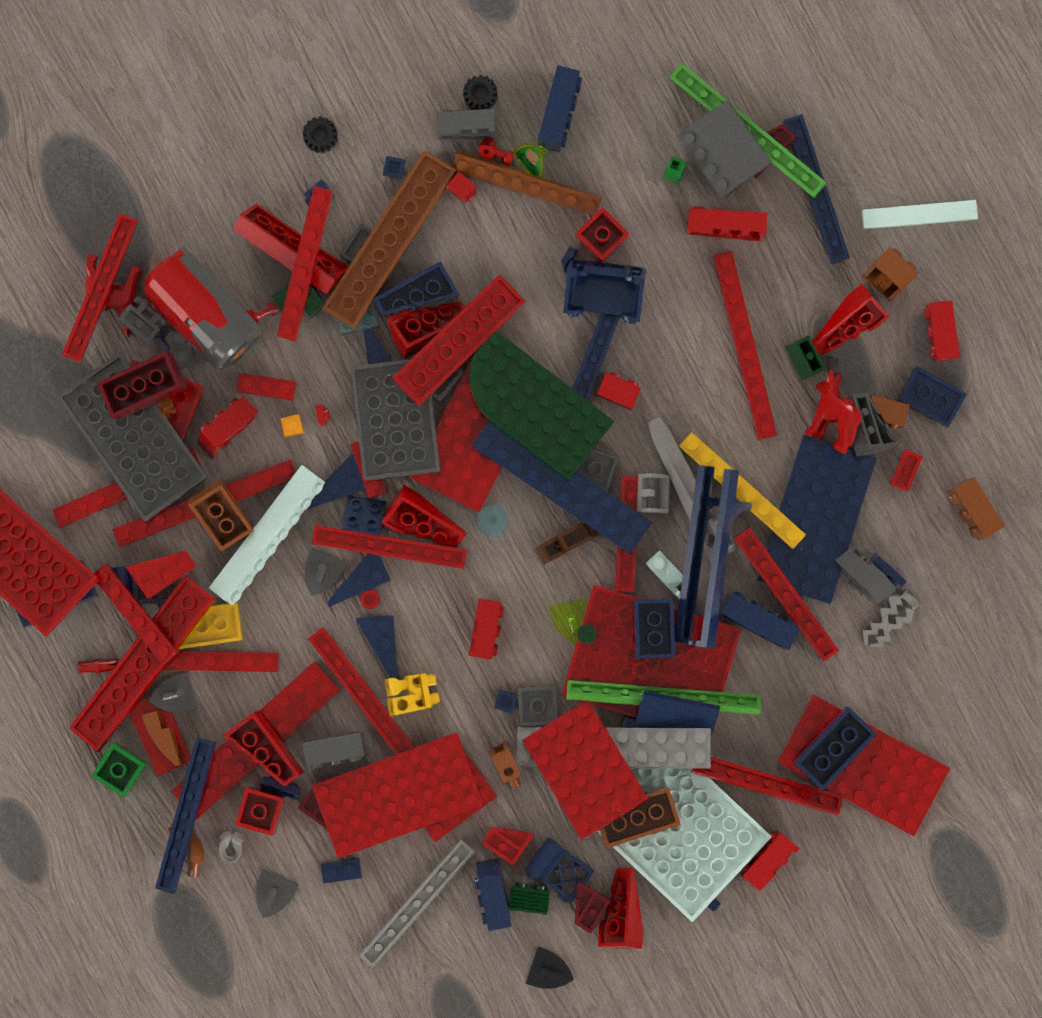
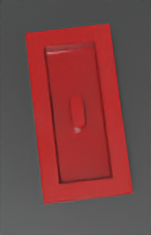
[889,449,923,492]

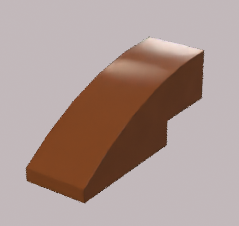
[142,710,183,766]

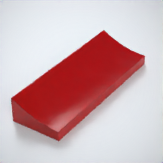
[232,203,348,295]

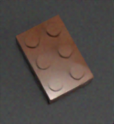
[947,477,1005,540]
[188,479,253,551]

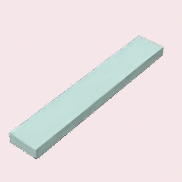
[862,200,978,230]

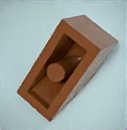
[870,395,910,430]

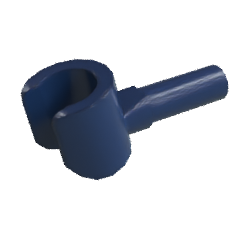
[154,327,170,351]

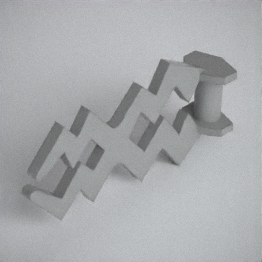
[862,590,920,647]

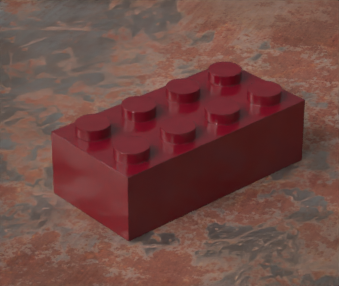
[97,351,187,420]

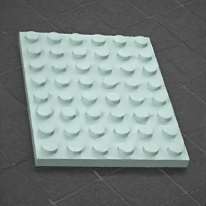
[597,768,772,922]

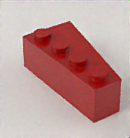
[686,206,768,242]
[223,710,304,787]

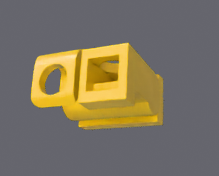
[385,673,440,716]

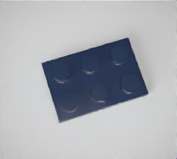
[897,366,967,428]

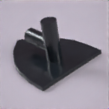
[526,947,574,989]

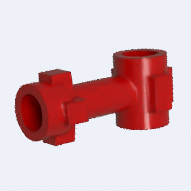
[246,301,279,324]

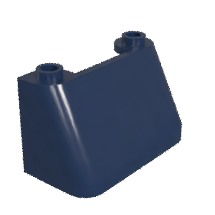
[563,260,646,324]

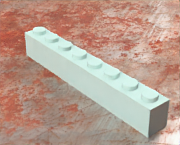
[209,465,325,605]

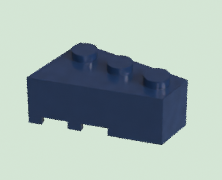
[474,858,511,931]

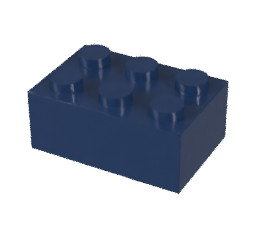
[633,599,675,659]

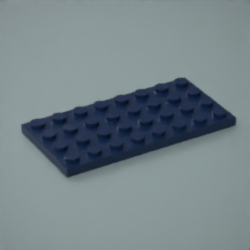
[757,435,877,604]

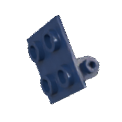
[341,495,386,535]

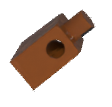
[489,741,521,789]

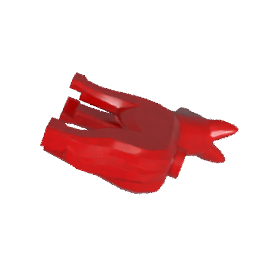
[85,254,147,337]
[805,369,862,454]

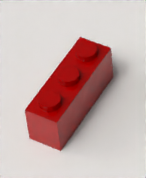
[924,300,960,362]

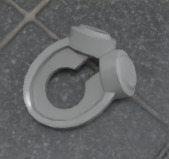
[219,831,245,863]

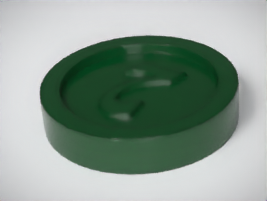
[577,624,597,644]

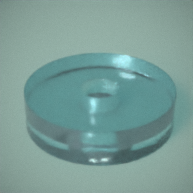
[477,505,508,536]

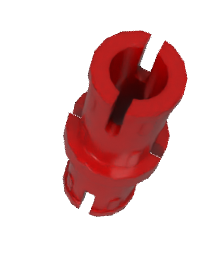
[78,658,118,674]

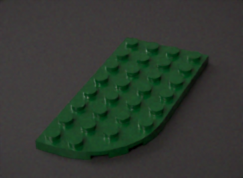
[469,331,615,481]

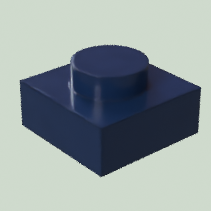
[383,156,405,179]
[494,690,518,714]

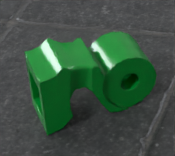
[663,156,687,184]

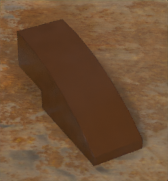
[535,522,598,565]

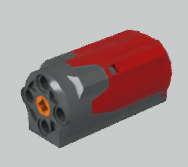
[144,246,263,371]

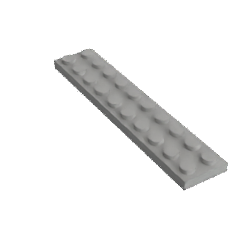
[517,727,711,769]

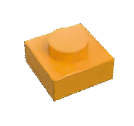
[280,414,304,437]

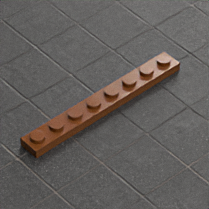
[452,151,602,215]

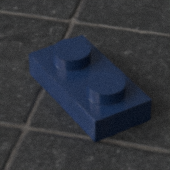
[261,776,301,800]
[321,858,362,884]

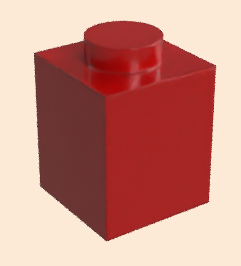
[447,172,477,204]

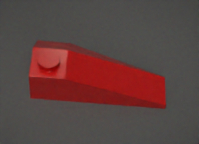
[381,485,467,548]

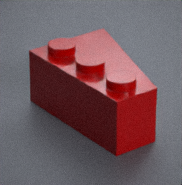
[197,396,259,459]
[124,550,196,599]
[468,598,504,660]
[740,830,799,891]

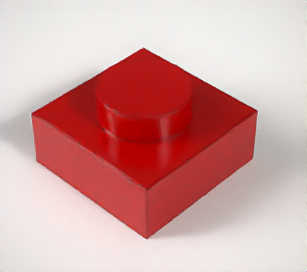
[315,404,330,426]

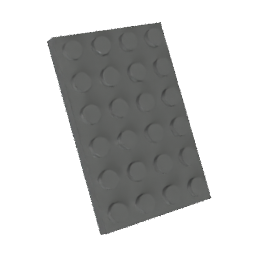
[351,359,441,481]

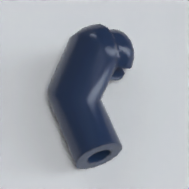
[561,247,578,274]

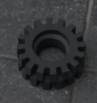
[463,75,497,110]
[302,116,338,153]

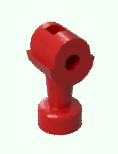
[478,138,515,166]

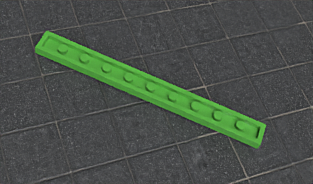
[669,63,827,198]
[566,680,761,714]

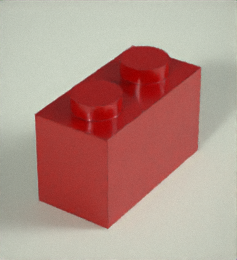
[596,372,641,411]

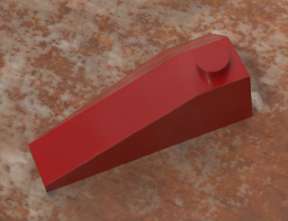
[811,284,890,356]
[387,302,465,359]
[598,868,643,949]

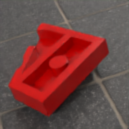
[481,827,534,865]

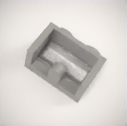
[637,473,670,514]

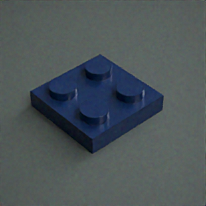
[870,553,907,587]

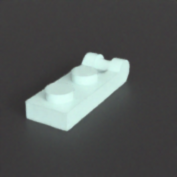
[645,550,683,600]

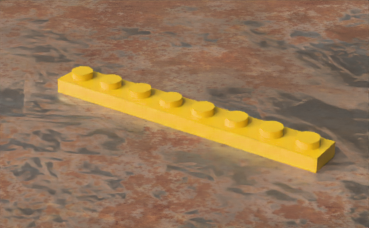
[679,432,806,549]

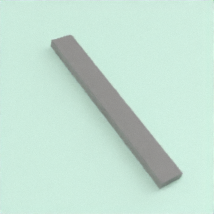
[359,838,476,968]

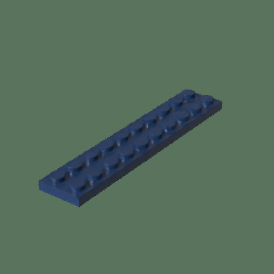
[471,421,652,554]

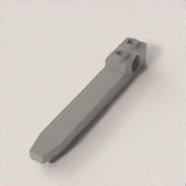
[648,417,738,562]

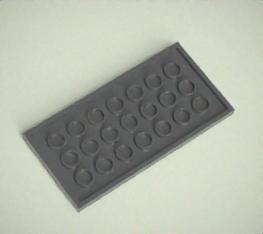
[57,352,209,522]

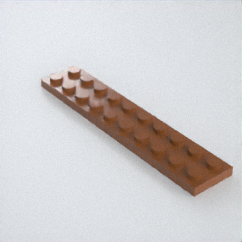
[322,151,457,330]

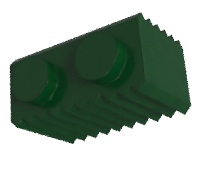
[785,336,826,381]
[508,882,550,915]

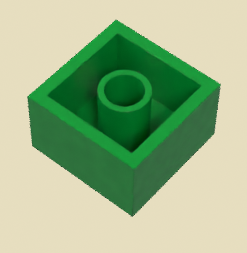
[91,742,148,797]

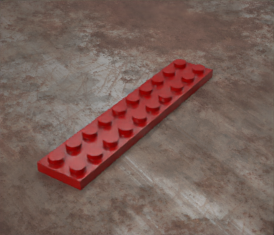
[69,575,216,752]
[170,661,340,820]

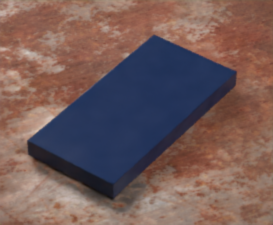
[635,691,720,737]

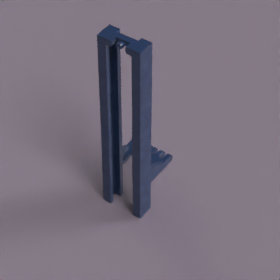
[675,465,752,648]

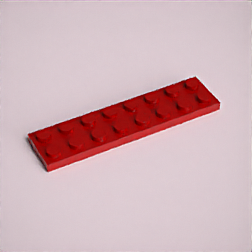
[392,274,526,406]

